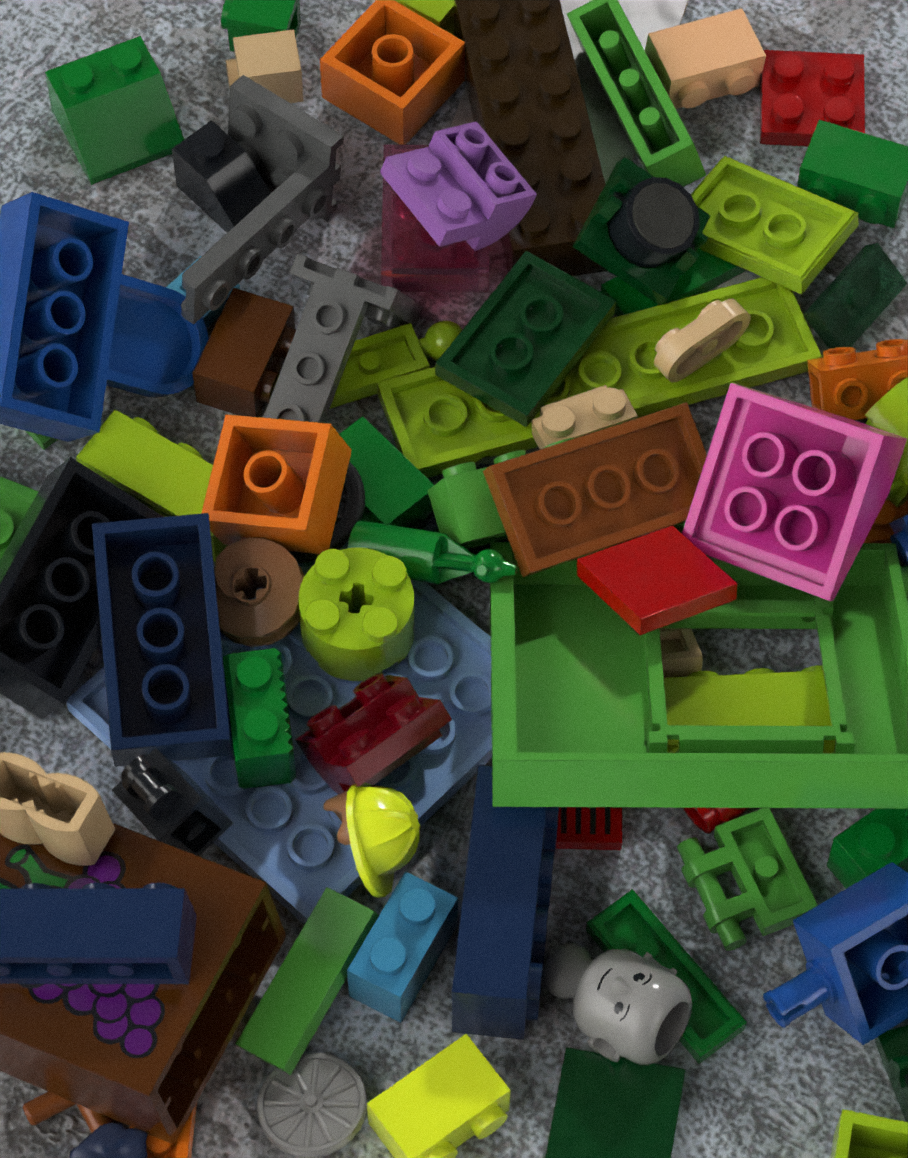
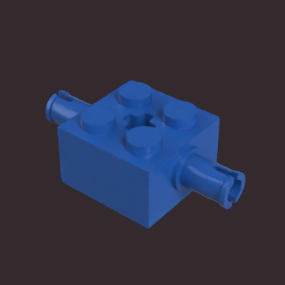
[763,862,908,1045]

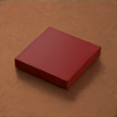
[577,525,738,635]

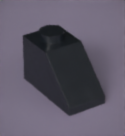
[172,120,271,233]

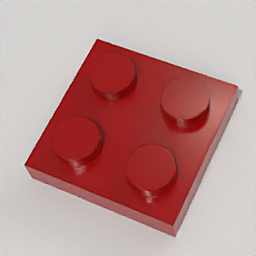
[760,50,865,147]

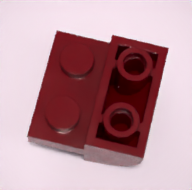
[295,673,452,794]

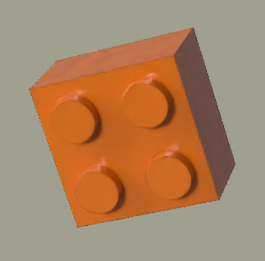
[320,0,465,147]
[201,414,352,554]

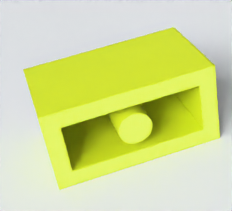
[367,1034,511,1158]

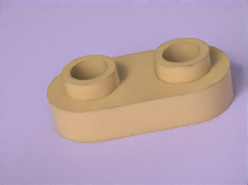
[654,299,751,382]

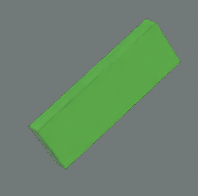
[236,887,379,1076]

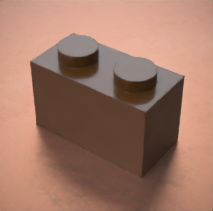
[193,288,296,417]

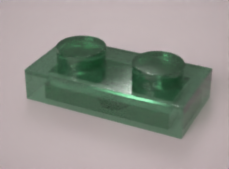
[803,243,908,349]

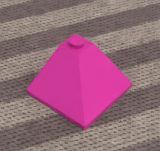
[682,383,907,601]

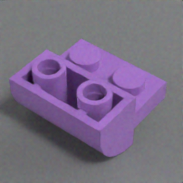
[380,121,537,251]

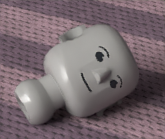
[542,943,692,1065]

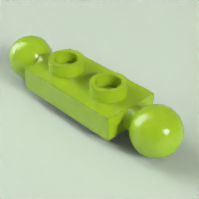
[274,320,463,409]

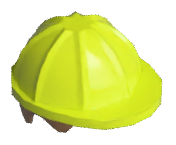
[323,783,421,898]

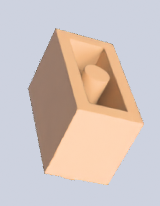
[645,8,766,109]

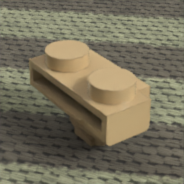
[532,385,638,449]

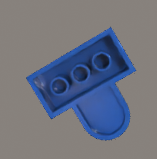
[0,192,209,442]

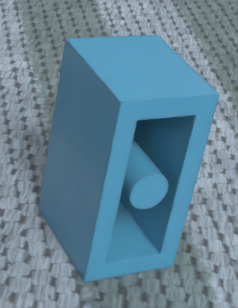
[347,871,458,1023]

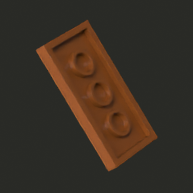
[483,402,707,577]

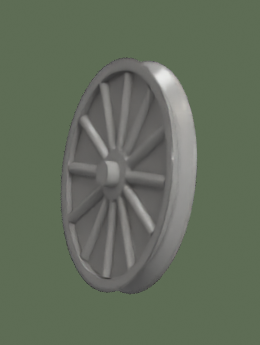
[257,1053,367,1158]

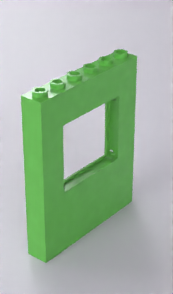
[490,542,908,809]

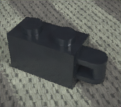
[112,748,233,856]

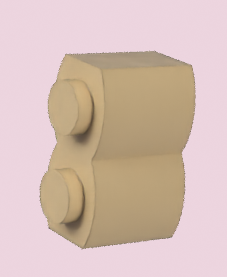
[0,752,115,866]

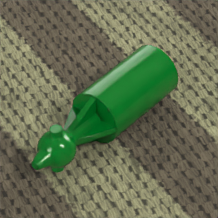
[348,521,518,584]

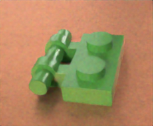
[677,808,818,951]

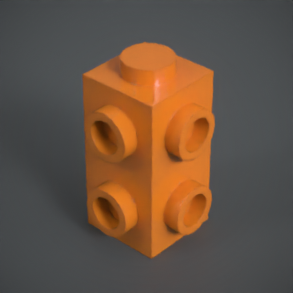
[807,339,908,420]

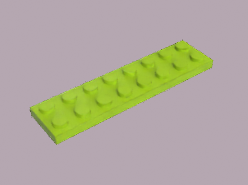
[377,277,822,478]

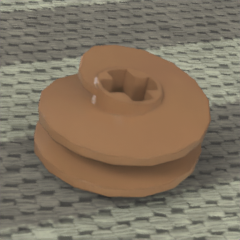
[214,538,304,647]

